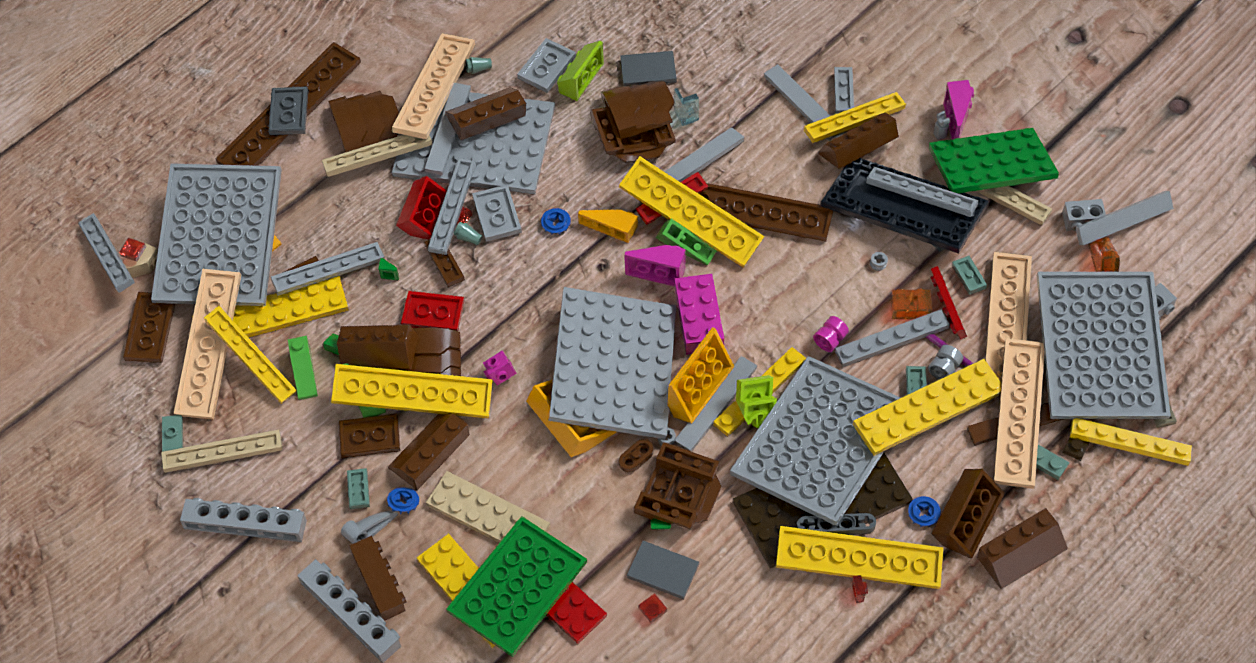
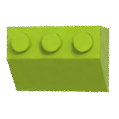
[557,41,604,101]

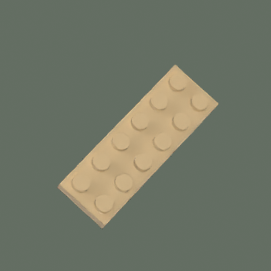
[426,471,550,543]

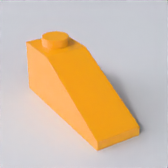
[578,209,638,243]

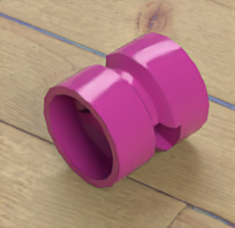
[813,316,849,352]

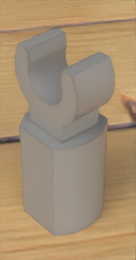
[934,111,950,140]

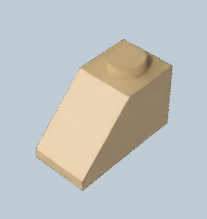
[123,241,158,278]

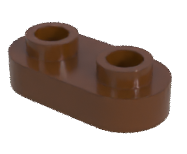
[619,439,653,473]

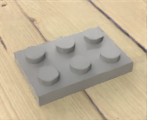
[517,38,576,93]
[472,185,522,242]

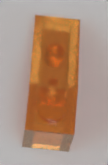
[1088,236,1120,272]

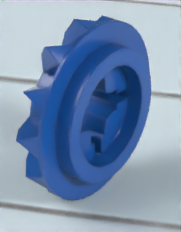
[541,208,571,235]
[387,487,419,514]
[908,496,941,527]

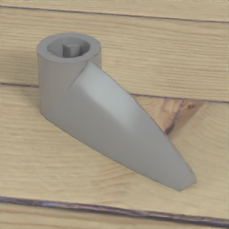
[341,510,398,544]

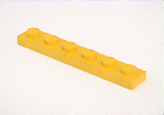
[803,92,906,143]
[204,306,296,404]
[713,347,806,437]
[1070,418,1192,466]

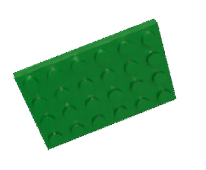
[929,128,1059,194]
[446,516,587,657]

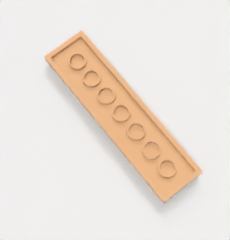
[392,33,475,139]
[985,252,1032,383]
[174,269,241,420]
[993,338,1044,489]

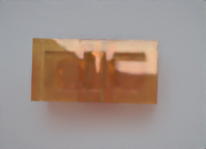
[891,288,932,319]

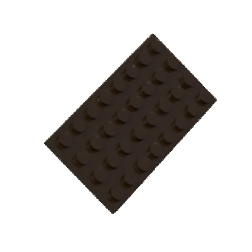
[732,452,913,568]

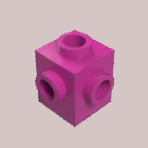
[483,350,517,386]

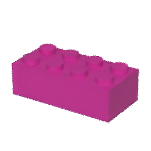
[675,274,724,355]

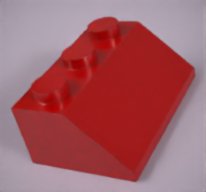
[396,176,447,240]

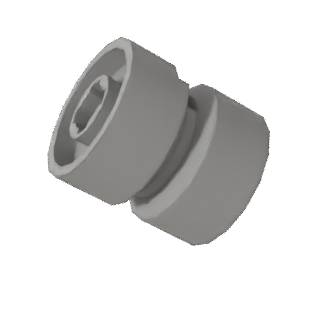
[928,345,964,380]

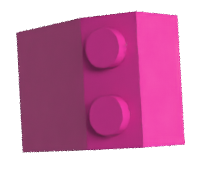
[943,80,974,139]
[624,245,686,287]

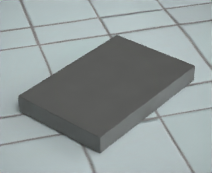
[620,51,677,86]
[269,87,308,135]
[627,541,699,600]

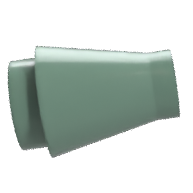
[465,57,492,74]
[454,222,483,245]

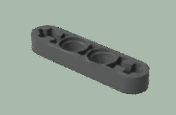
[797,513,876,535]

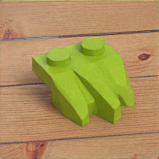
[736,375,777,428]

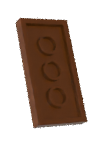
[123,292,175,363]

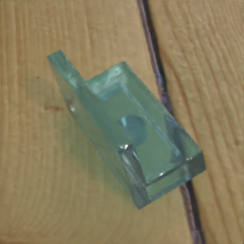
[674,88,699,126]

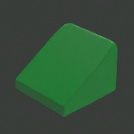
[378,258,400,280]
[323,333,339,355]
[651,518,671,529]

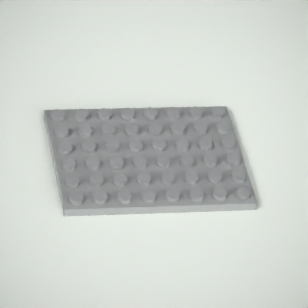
[392,92,555,194]
[151,164,282,306]
[1036,272,1171,419]
[548,287,676,439]
[730,356,900,526]

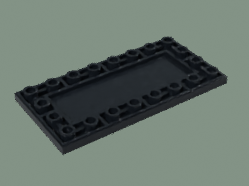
[821,158,989,254]

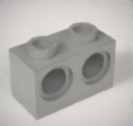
[1062,199,1106,231]

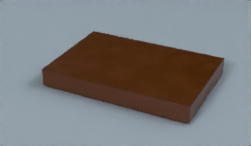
[339,414,401,458]

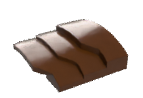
[600,81,675,139]
[328,90,399,153]
[591,107,676,163]
[402,328,461,376]
[634,442,721,530]

